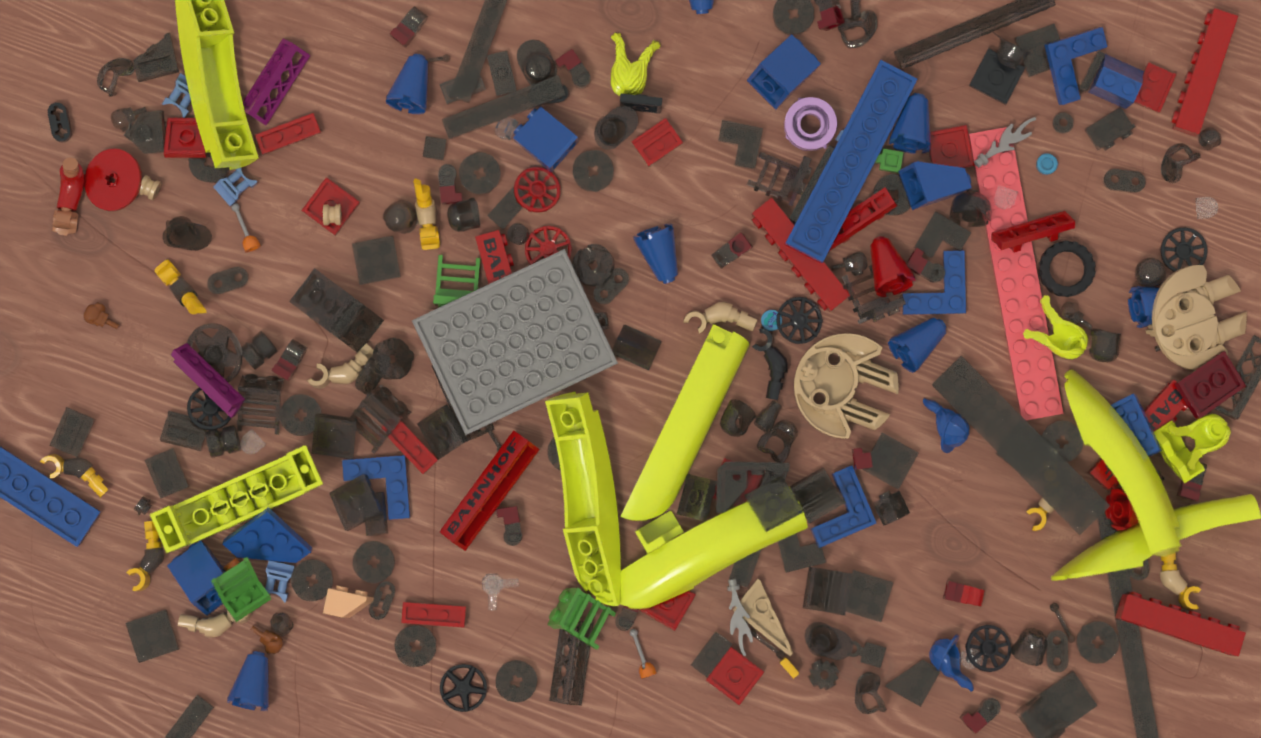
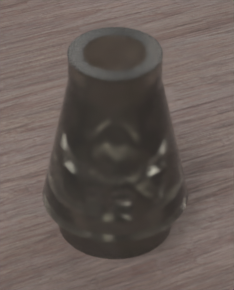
[754,400,782,433]

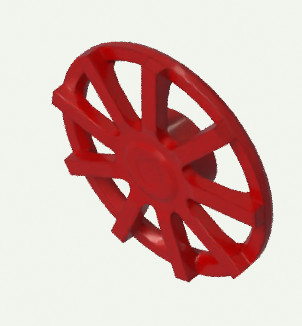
[514,167,561,213]
[525,226,572,265]

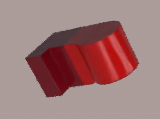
[943,580,985,607]

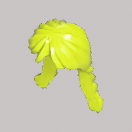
[611,33,661,96]
[1023,295,1088,359]
[1167,414,1231,470]

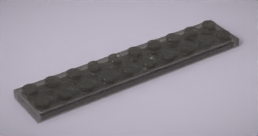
[932,356,1110,535]

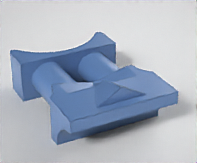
[161,73,191,118]
[213,167,258,206]
[265,561,294,602]

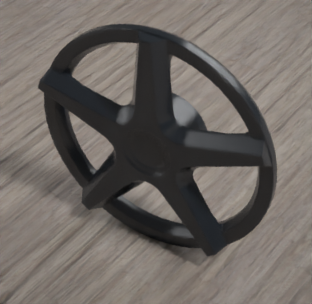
[440,664,487,712]

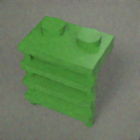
[433,255,480,308]
[211,557,271,622]
[547,588,616,650]

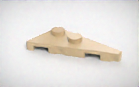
[733,579,793,656]

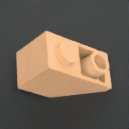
[323,585,374,618]

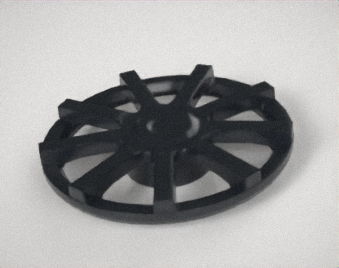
[1160,227,1208,272]
[776,297,823,344]
[187,387,231,431]
[965,625,1011,672]

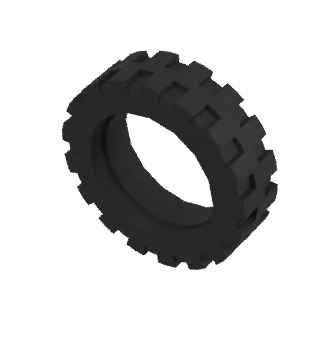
[1038,241,1096,297]

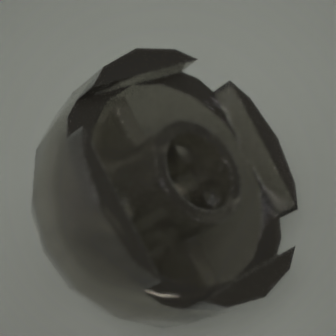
[949,189,992,227]

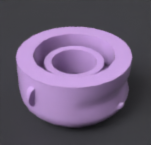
[784,97,837,151]

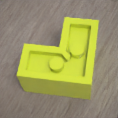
[1154,421,1205,483]
[635,511,684,553]

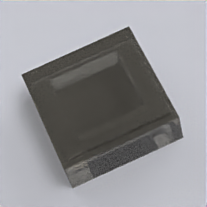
[423,136,447,161]

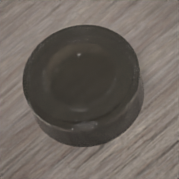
[507,223,529,245]

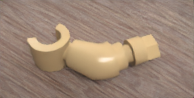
[683,302,757,334]
[307,343,376,389]
[178,611,252,637]

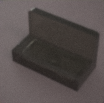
[612,325,662,370]

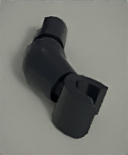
[752,328,788,400]

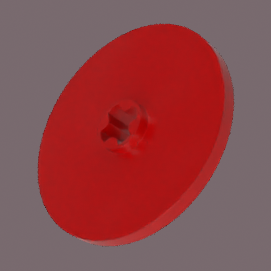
[84,149,142,211]

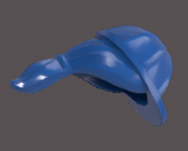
[923,398,969,453]
[929,634,974,692]

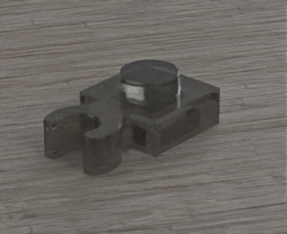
[847,641,886,668]

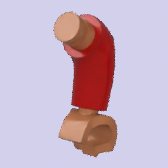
[52,157,84,236]

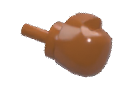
[83,302,119,329]
[250,626,283,654]

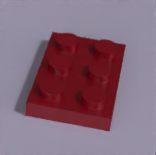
[1175,350,1246,420]

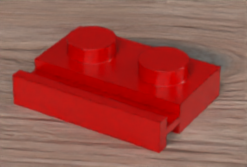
[1134,62,1176,113]
[631,118,683,167]

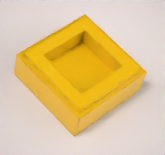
[779,657,799,679]

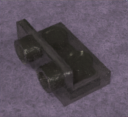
[1085,107,1136,151]

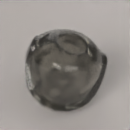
[1198,127,1222,151]
[270,612,293,636]

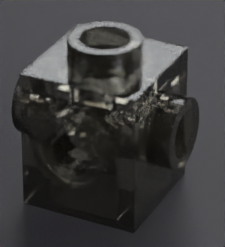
[873,490,910,526]
[808,658,839,690]

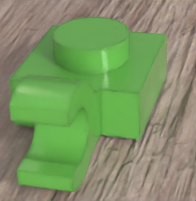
[874,149,904,174]

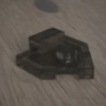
[124,110,167,154]

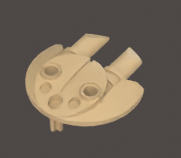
[1145,265,1247,370]
[794,334,899,439]

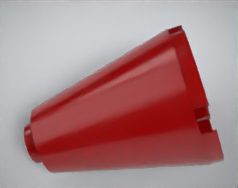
[870,236,916,297]
[1104,488,1139,530]

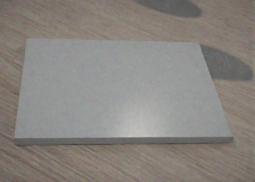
[412,249,618,435]

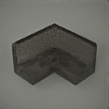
[777,533,826,573]

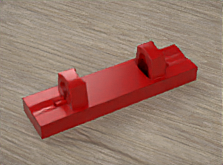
[829,187,897,251]
[991,211,1075,253]

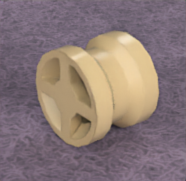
[138,175,162,201]
[323,204,342,225]

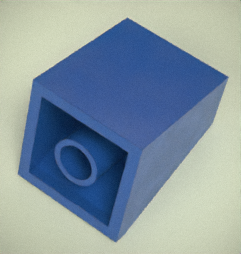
[746,34,821,110]
[1088,54,1143,109]
[513,107,579,172]
[898,161,972,210]
[167,540,226,616]

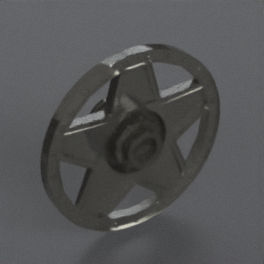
[187,323,243,383]

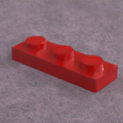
[255,113,321,155]
[380,415,438,474]
[401,602,466,628]

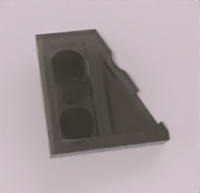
[133,33,179,82]
[885,660,941,707]

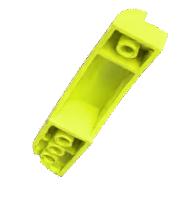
[175,0,259,170]
[620,324,750,521]
[1064,369,1181,557]
[545,392,621,606]
[620,487,808,609]
[1051,494,1261,581]

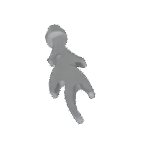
[974,117,1036,168]
[727,579,753,656]

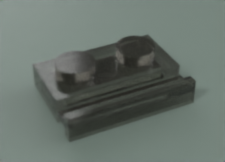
[49,407,95,458]
[160,411,209,451]
[145,448,190,499]

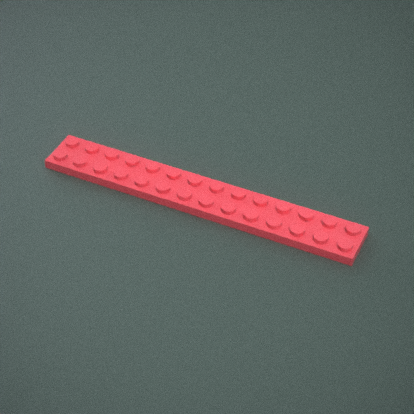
[969,127,1064,421]

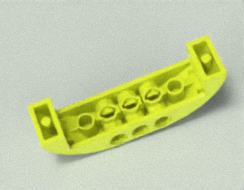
[150,445,323,553]

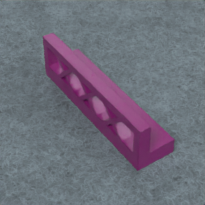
[243,39,311,126]
[171,343,245,418]

